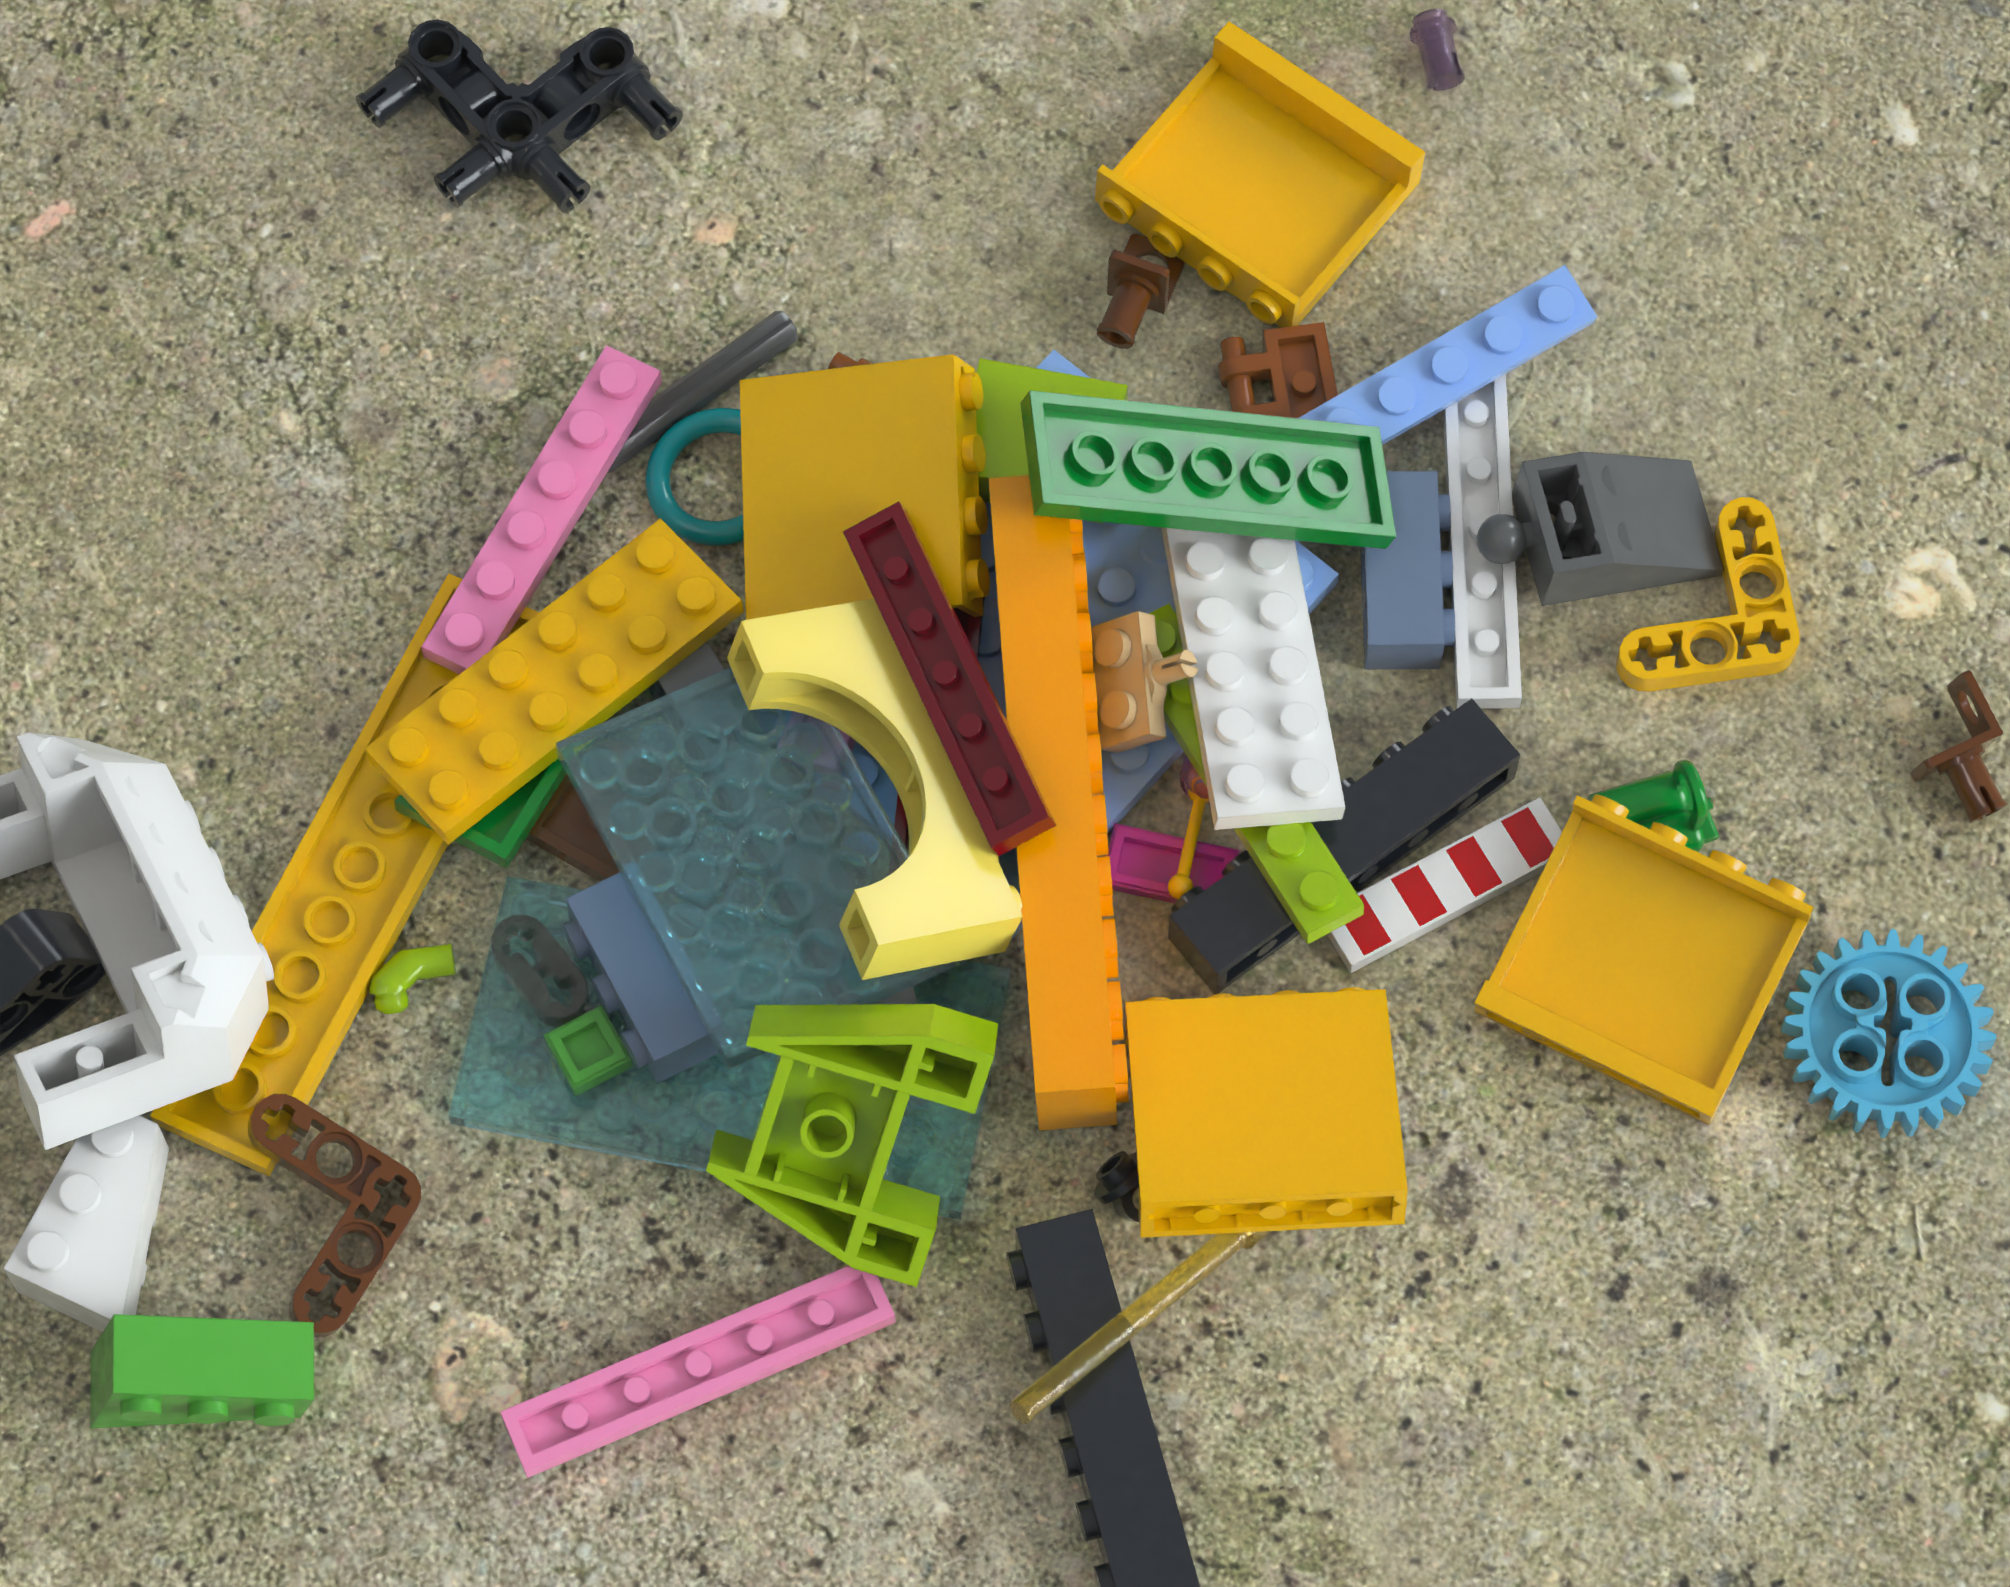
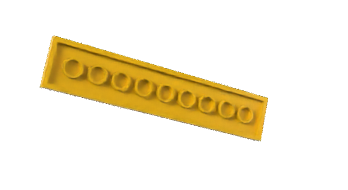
[150,573,539,1177]

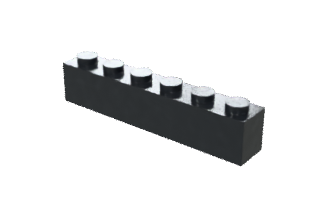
[1168,698,1520,994]
[1006,1209,1200,1587]

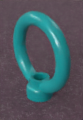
[645,408,744,546]

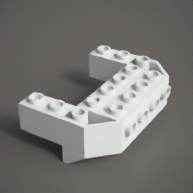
[0,732,274,1150]

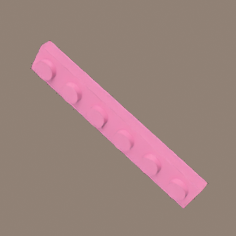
[421,345,662,674]
[500,1266,896,1478]

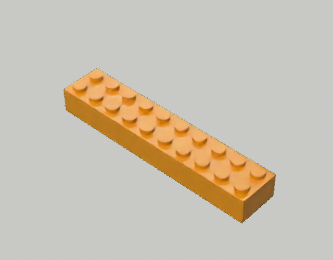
[989,475,1129,1131]

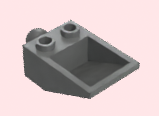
[1477,452,1724,606]

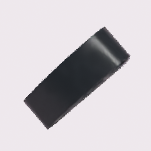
[0,909,106,1056]

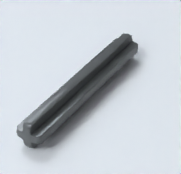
[607,311,798,473]

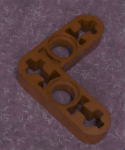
[247,1094,421,1337]

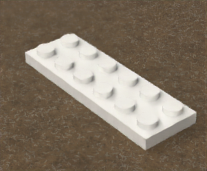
[1161,528,1345,830]

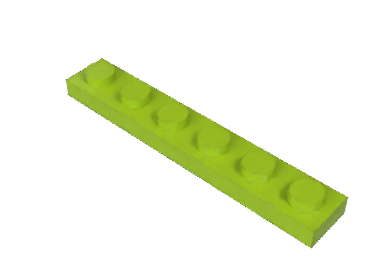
[1149,603,1364,945]

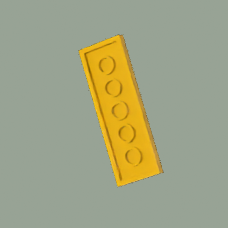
[364,518,744,845]

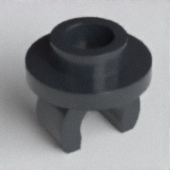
[1094,1151,1139,1222]

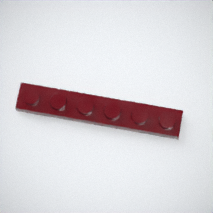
[843,501,1057,857]

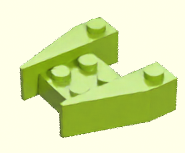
[706,1004,998,1287]

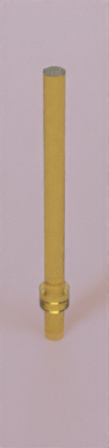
[1009,1231,1271,1424]

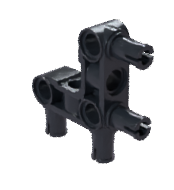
[356,19,683,213]

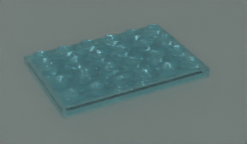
[556,667,965,1070]

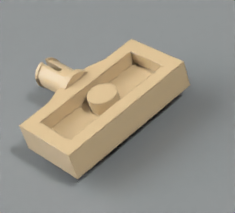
[1091,611,1198,753]

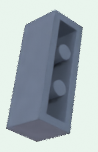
[1360,471,1455,670]
[562,865,727,1083]

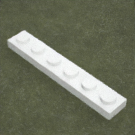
[1443,374,1522,709]

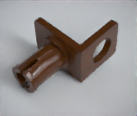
[1097,233,1186,349]
[1910,670,2008,823]

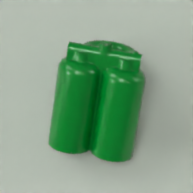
[1588,759,1720,852]

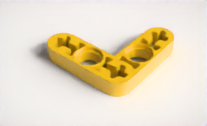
[1616,497,1800,692]

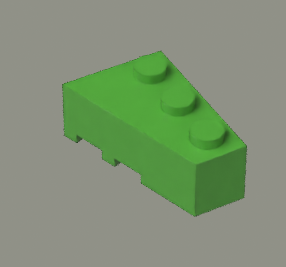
[90,1314,314,1429]

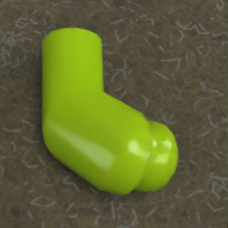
[369,943,456,1014]

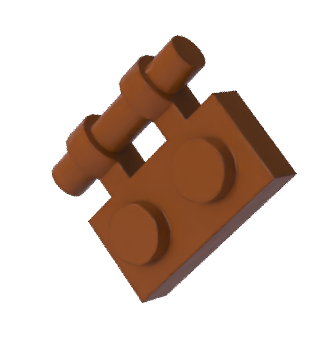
[1218,322,1338,418]

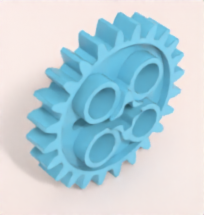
[1781,929,1996,1138]

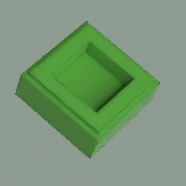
[544,1005,633,1096]

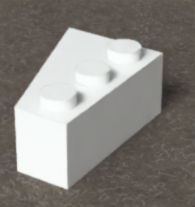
[4,1115,169,1332]

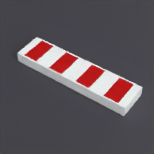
[1327,797,1562,974]

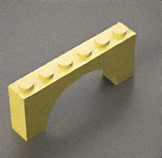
[727,599,1023,980]

